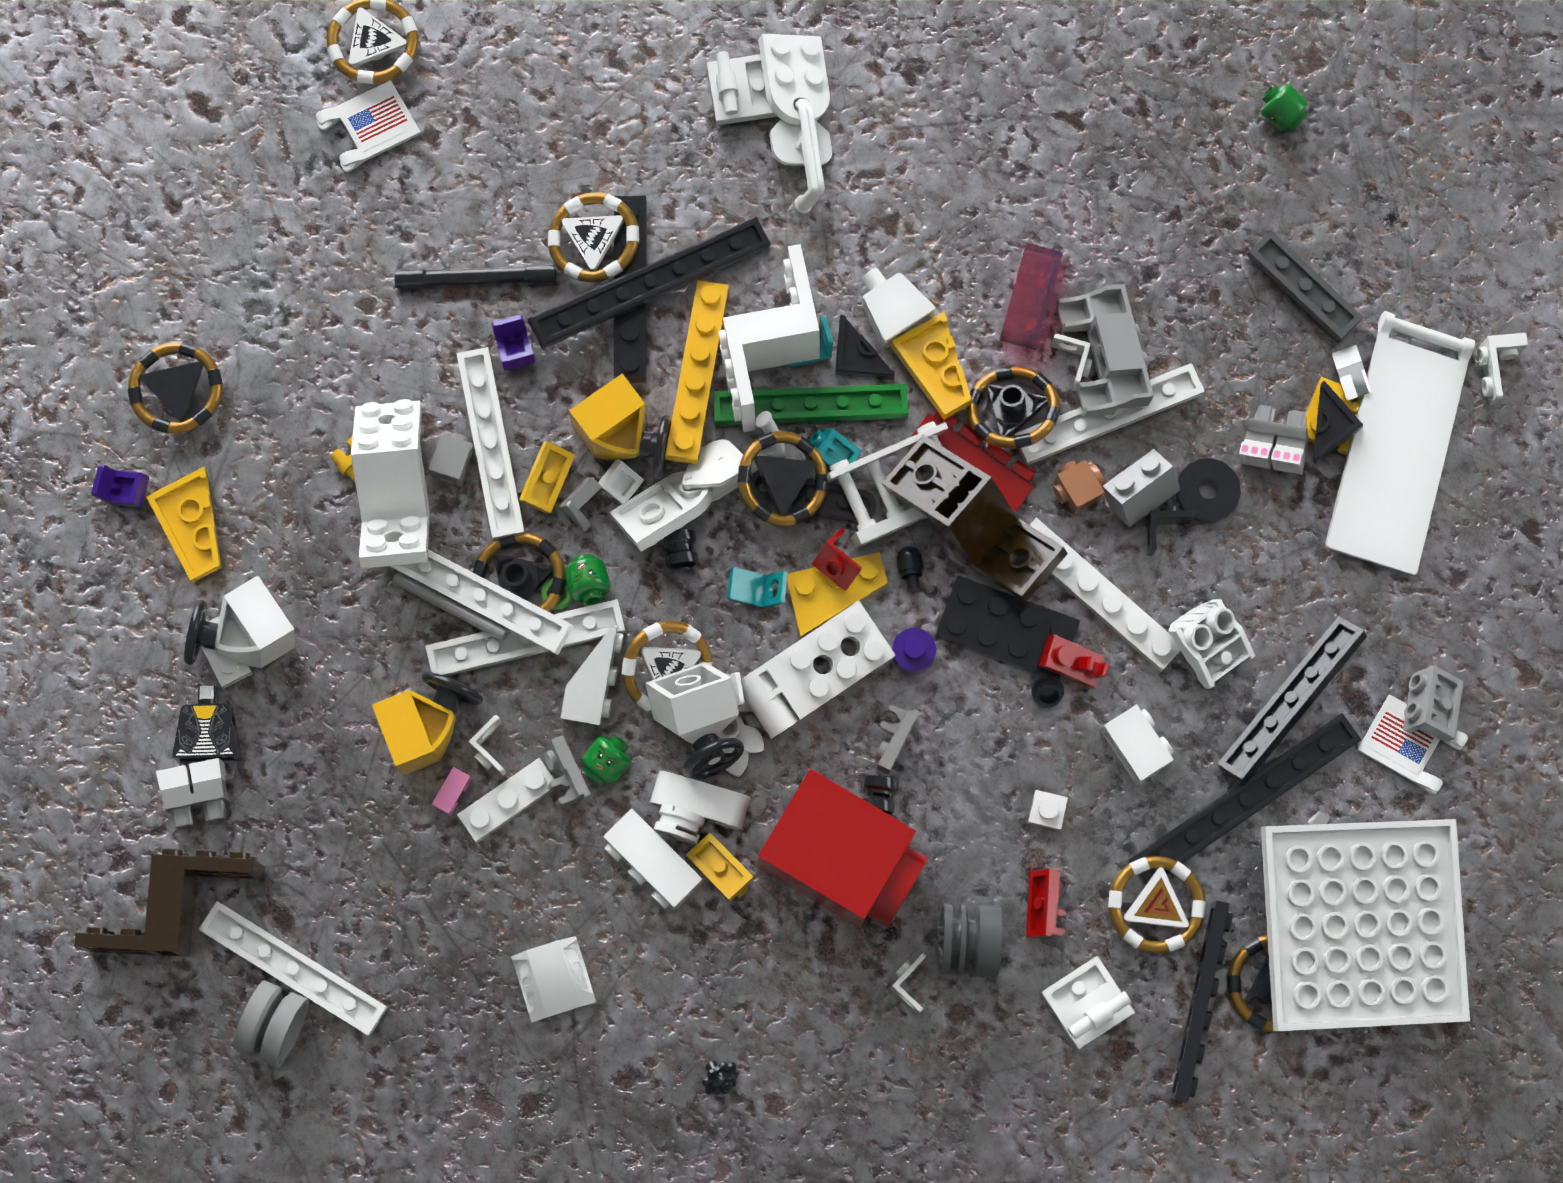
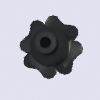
[702,1061,739,1095]

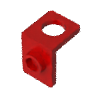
[811,528,862,590]

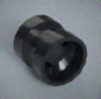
[664,529,699,569]
[863,775,897,814]

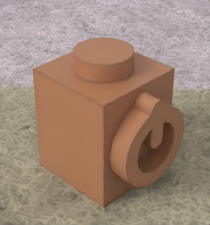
[1053,460,1106,515]

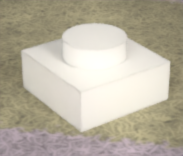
[598,459,644,504]
[1027,790,1068,831]

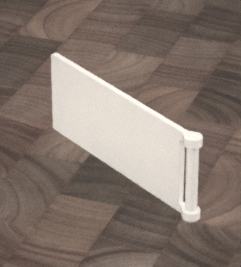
[1325,311,1475,575]

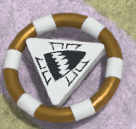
[327,0,419,84]
[548,192,639,282]
[622,621,713,713]

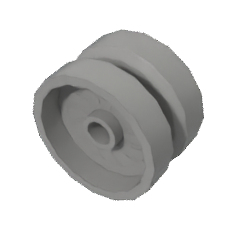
[233,980,309,1068]

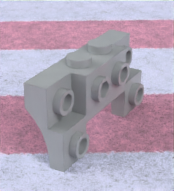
[1056,284,1154,417]

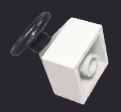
[184,576,295,668]
[645,662,744,780]

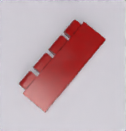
[911,411,1036,513]

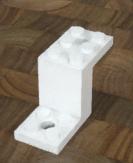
[718,244,820,432]
[351,399,430,569]

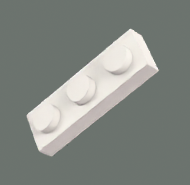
[457,758,556,843]

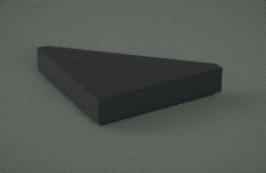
[835,315,895,380]
[1313,381,1363,464]

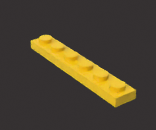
[665,280,729,465]

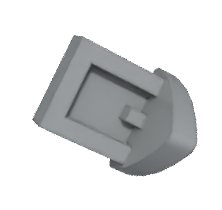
[559,477,602,532]

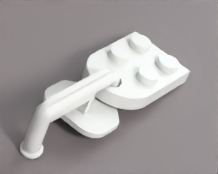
[758,34,832,214]
[610,411,787,552]

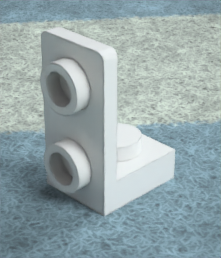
[1477,333,1528,406]

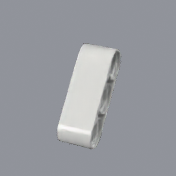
[649,771,751,830]

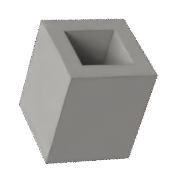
[428,433,475,487]

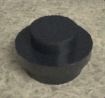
[1031,675,1064,707]

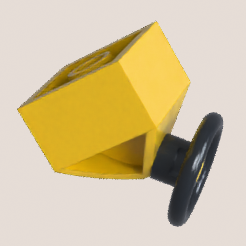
[569,373,671,479]
[372,672,483,776]

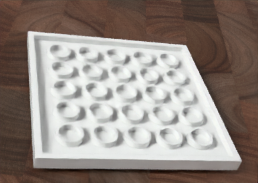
[1261,819,1470,1031]

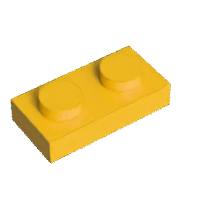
[519,441,575,514]

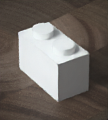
[1100,704,1174,785]

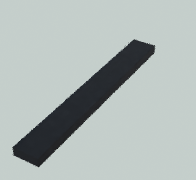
[528,217,771,350]
[1127,713,1362,886]

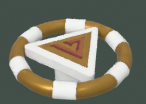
[1108,856,1206,954]

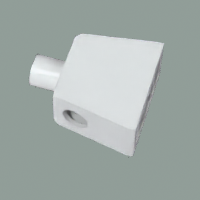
[862,268,936,350]

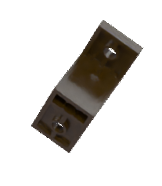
[881,435,1068,603]
[75,849,265,957]

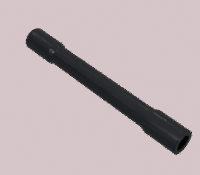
[395,264,556,289]

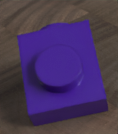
[492,315,535,371]
[91,465,149,507]

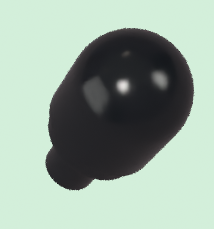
[896,546,924,592]

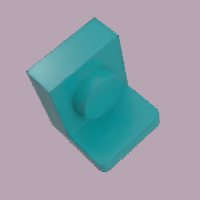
[805,429,862,469]

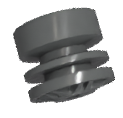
[935,903,1002,977]

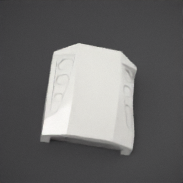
[1168,599,1255,689]
[511,936,596,1023]

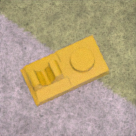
[686,833,755,901]

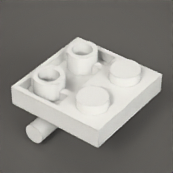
[707,51,778,126]
[1040,956,1135,1050]

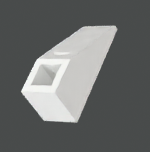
[560,625,624,725]

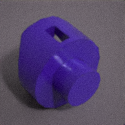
[892,628,936,675]

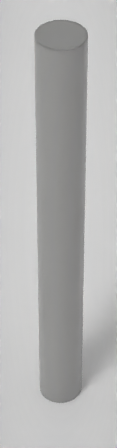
[393,572,509,641]

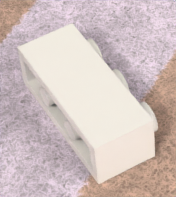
[603,808,703,911]

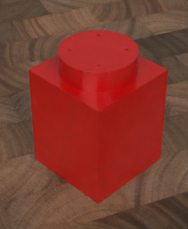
[757,768,929,929]

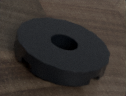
[1176,458,1241,523]

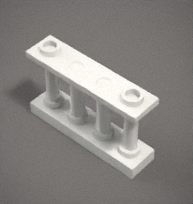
[826,421,948,549]

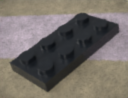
[935,575,1081,679]

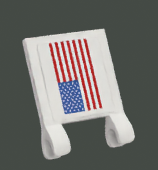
[316,80,421,172]
[1357,694,1468,795]

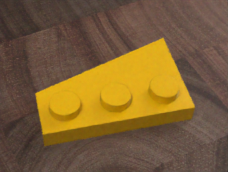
[891,311,972,420]
[146,466,222,583]
[787,552,888,639]

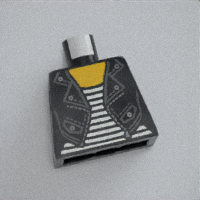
[173,686,242,763]

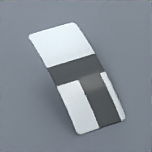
[1332,345,1371,400]

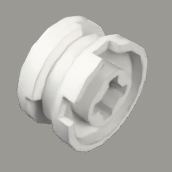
[653,804,706,844]

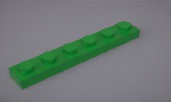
[713,384,908,426]

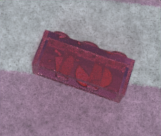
[999,242,1067,350]

